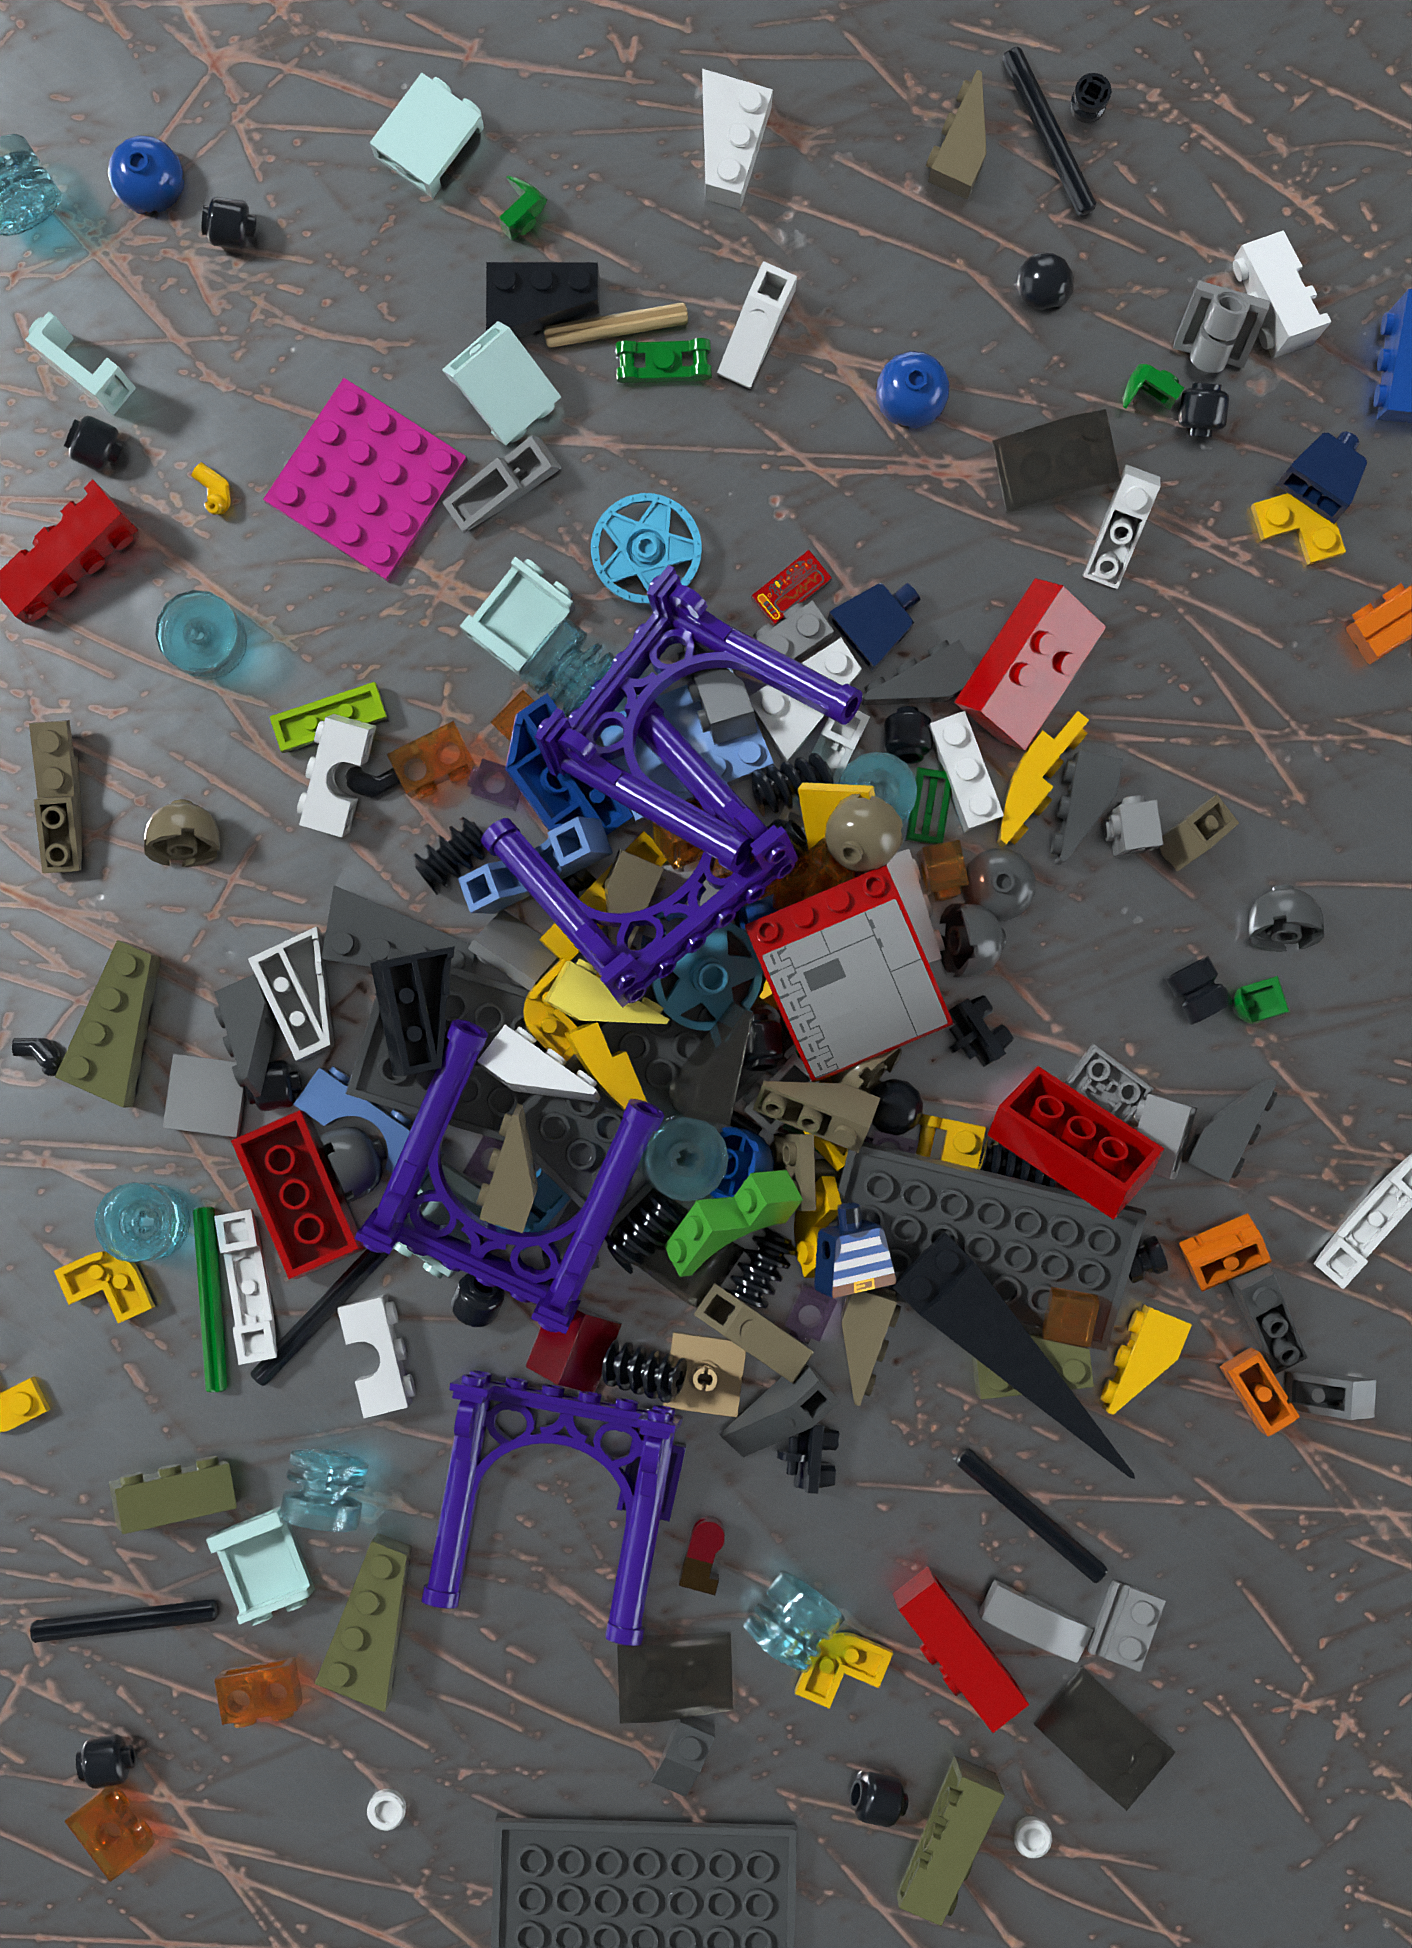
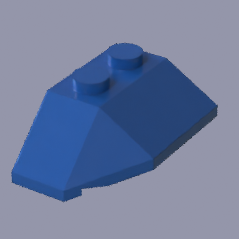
[505,693,633,835]

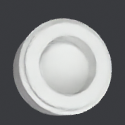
[367,1789,406,1831]
[1013,1816,1052,1858]

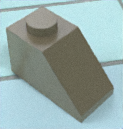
[1159,794,1239,871]

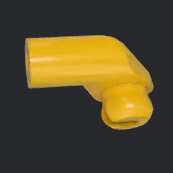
[191,462,231,515]

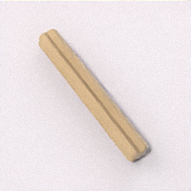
[544,303,688,348]

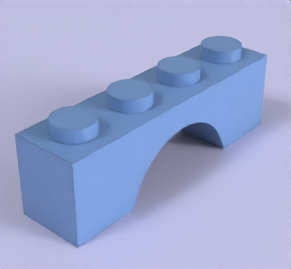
[458,817,613,914]
[293,1066,446,1190]

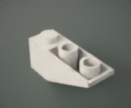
[717,261,797,389]
[1083,464,1161,589]
[477,1025,601,1102]

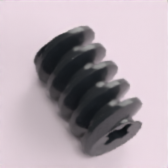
[752,753,834,817]
[412,817,485,895]
[977,1139,1056,1187]
[605,1193,685,1274]
[724,1227,797,1309]
[602,1339,688,1403]

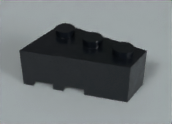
[486,262,600,338]
[370,946,455,1076]

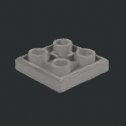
[468,909,558,990]
[1064,1044,1153,1124]
[163,1054,246,1138]

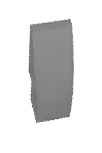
[442,436,561,532]
[978,1579,1094,1663]

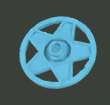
[591,493,702,605]
[652,923,763,1031]

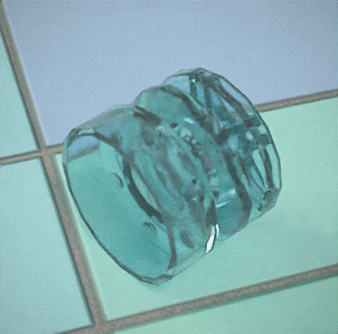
[0,134,62,236]
[519,618,615,718]
[838,752,917,824]
[94,1182,191,1263]
[279,1448,370,1532]
[743,1570,845,1673]

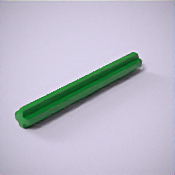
[193,1206,228,1393]

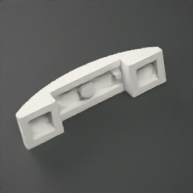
[779,711,870,846]
[1314,1154,1412,1289]
[214,1209,277,1365]

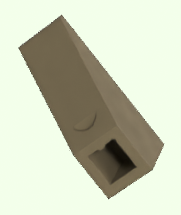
[926,70,987,200]
[604,849,666,951]
[752,1081,880,1153]
[476,1103,538,1233]
[693,1283,814,1383]
[841,1287,901,1406]

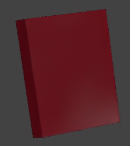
[525,1306,622,1392]

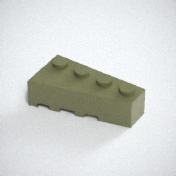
[55,940,161,1108]
[314,1533,412,1712]
[896,1756,1005,1926]

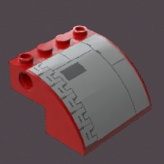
[744,865,953,1083]

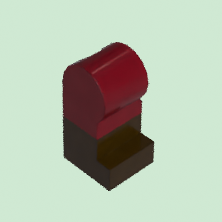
[679,1516,725,1596]

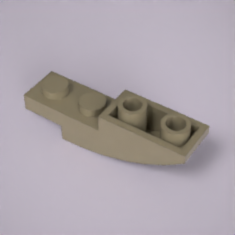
[29,720,82,873]

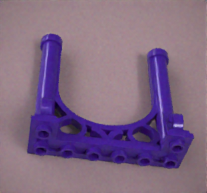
[535,565,862,873]
[481,700,799,1008]
[354,1019,665,1334]
[421,1370,683,1646]

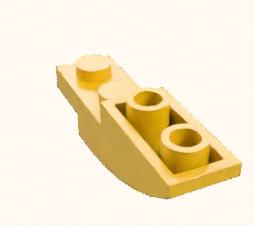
[996,711,1089,847]
[539,831,670,961]

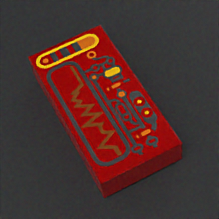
[751,550,832,626]

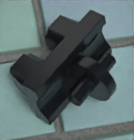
[948,995,1014,1067]
[777,1423,840,1494]

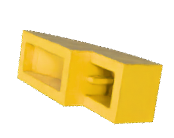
[565,1021,647,1111]

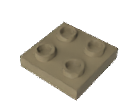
[770,1133,841,1211]

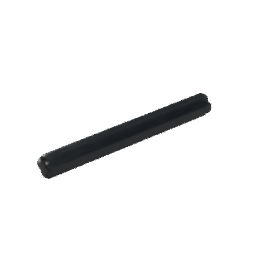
[1002,47,1096,216]
[250,1249,389,1386]
[956,1449,1108,1583]
[30,1599,218,1643]

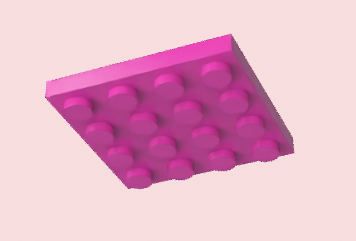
[263,378,468,582]

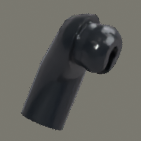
[345,766,403,798]
[12,1038,63,1076]

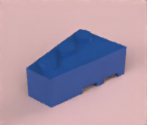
[1373,289,1412,423]

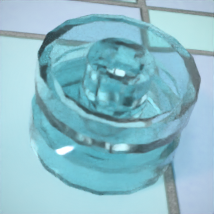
[155,590,247,680]
[638,1114,729,1201]

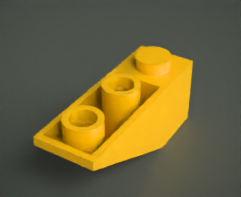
[1100,1304,1192,1415]

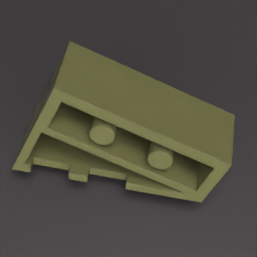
[972,1333,1094,1400]
[109,1456,237,1535]

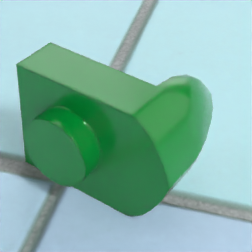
[499,176,547,240]
[1123,364,1184,410]
[1232,976,1290,1024]

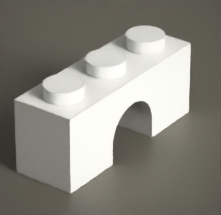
[929,711,1004,833]
[297,714,376,837]
[337,1294,416,1418]

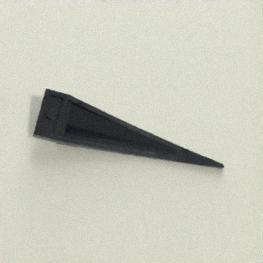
[890,1232,1135,1479]

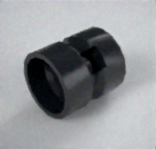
[1165,956,1234,1025]

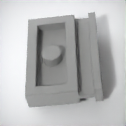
[1087,1579,1166,1672]

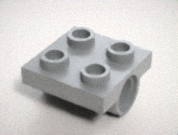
[1173,280,1270,373]

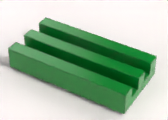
[905,767,952,847]

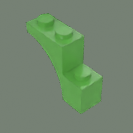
[664,1170,803,1277]

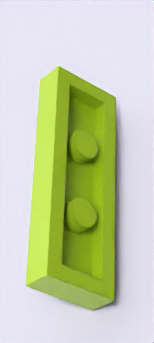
[269,682,388,753]

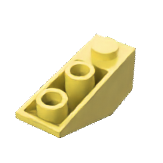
[543,959,669,1024]

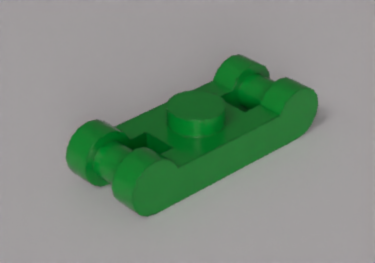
[615,338,712,383]

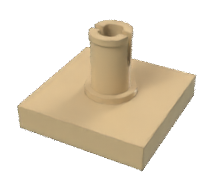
[663,1331,746,1418]

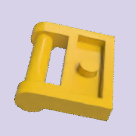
[916,1114,986,1169]

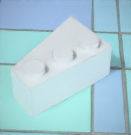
[702,69,773,210]
[1233,230,1331,359]
[749,638,861,762]
[862,849,945,963]
[248,926,334,1062]

